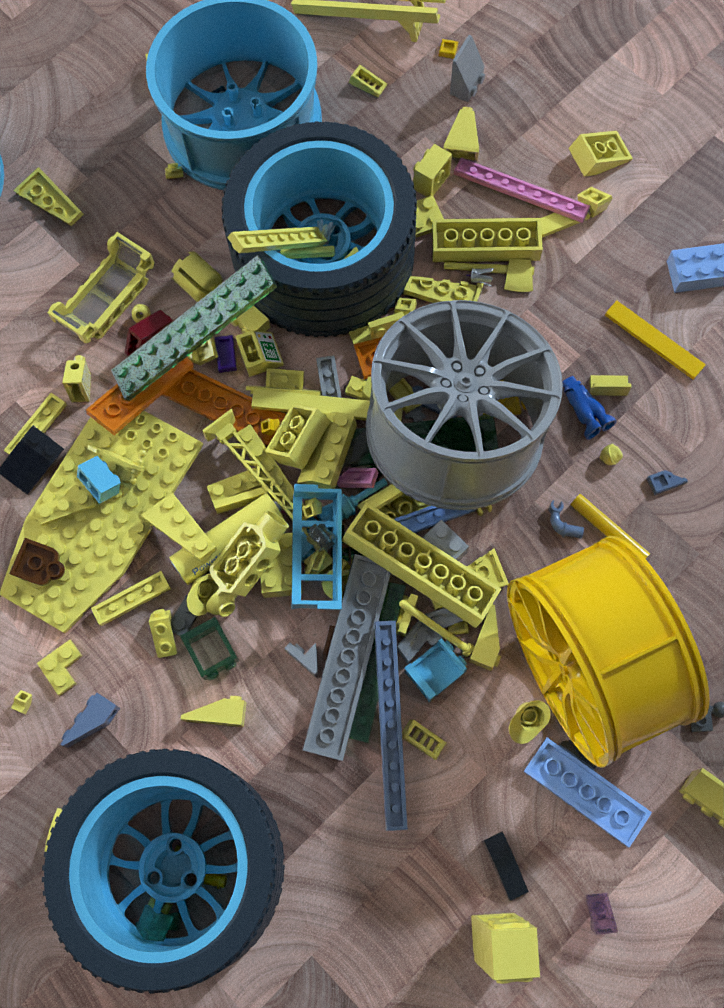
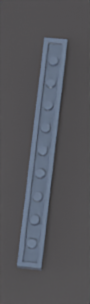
[374,621,408,831]

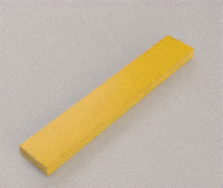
[605,300,706,380]

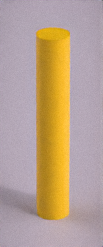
[570,493,651,559]

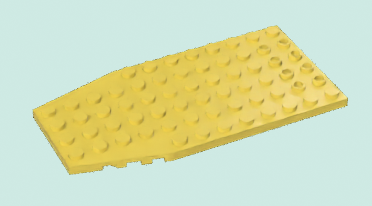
[0,411,204,633]

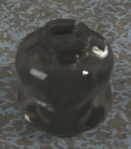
[306,523,335,552]

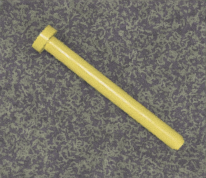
[399,600,474,657]

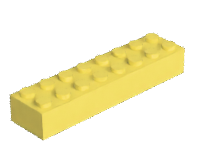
[342,502,501,628]

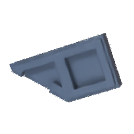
[646,470,688,495]

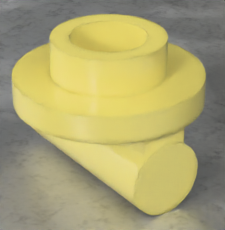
[165,163,184,179]

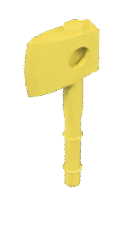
[444,259,534,292]

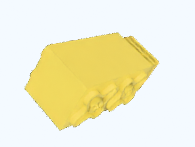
[471,913,540,984]

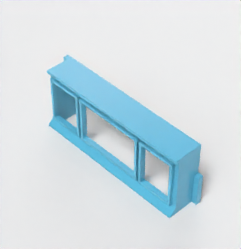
[291,484,342,610]

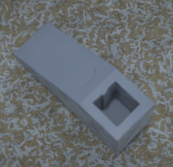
[60,693,120,748]

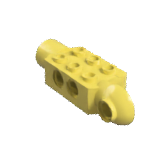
[206,510,289,617]

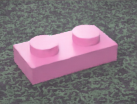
[337,468,379,488]

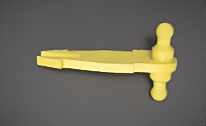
[87,444,146,484]

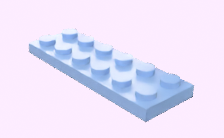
[523,737,652,848]

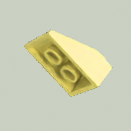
[569,131,633,177]

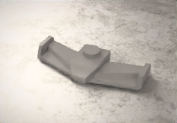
[397,607,464,664]

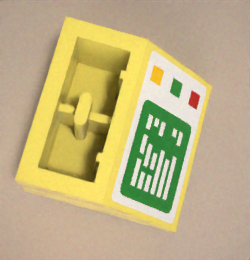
[235,330,284,377]

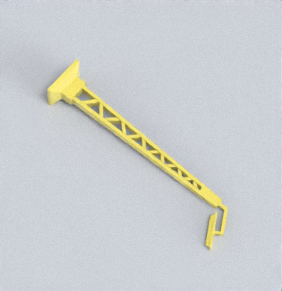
[202,409,327,582]

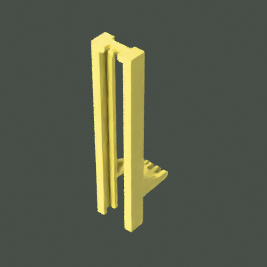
[291,0,446,42]

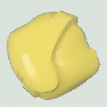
[131,304,151,323]
[600,444,623,465]

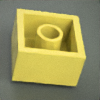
[413,144,452,197]

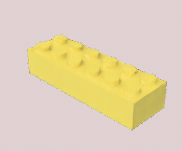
[432,218,543,262]

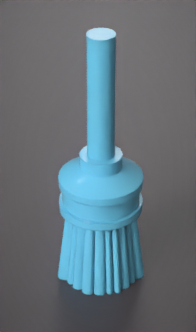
[316,478,388,531]

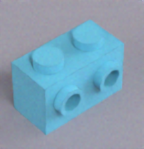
[77,456,121,504]

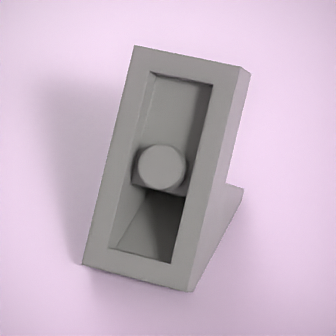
[285,642,318,677]

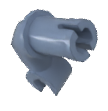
[548,500,584,539]

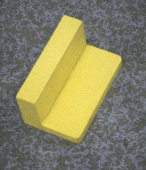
[589,375,631,396]

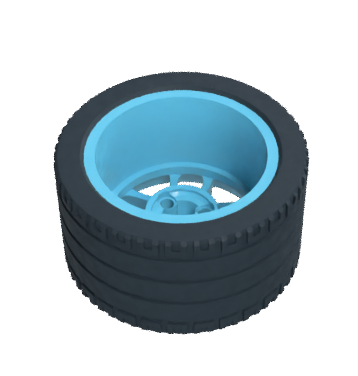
[221,121,417,337]
[42,749,285,994]

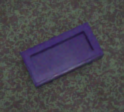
[215,335,237,373]

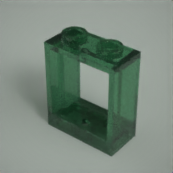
[180,617,240,681]

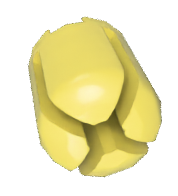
[171,251,223,303]

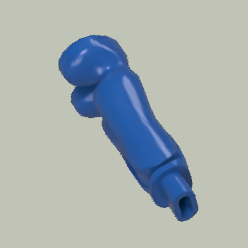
[562,376,617,440]

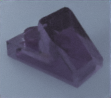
[586,893,618,935]

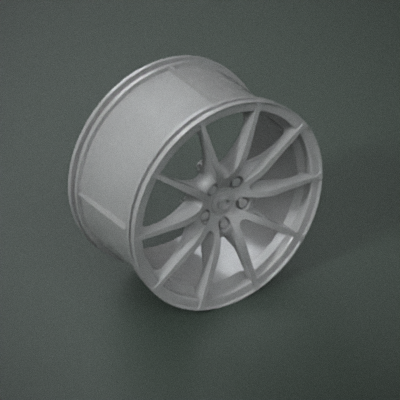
[366,300,563,510]

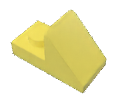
[577,187,613,218]
[345,376,372,401]

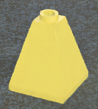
[443,107,479,161]

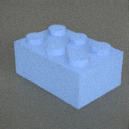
[667,243,724,293]

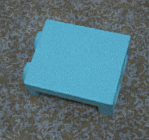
[404,638,467,702]

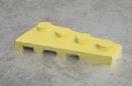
[141,492,217,562]

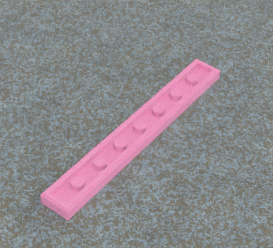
[454,158,590,223]

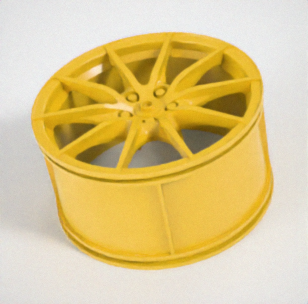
[507,536,710,768]

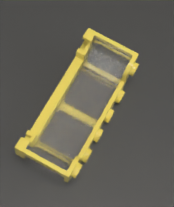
[47,232,154,343]

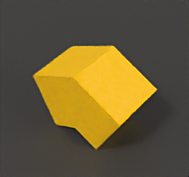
[260,418,280,435]

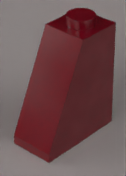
[125,309,173,364]

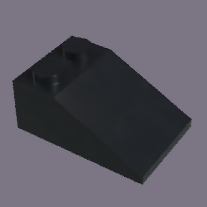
[0,425,64,495]

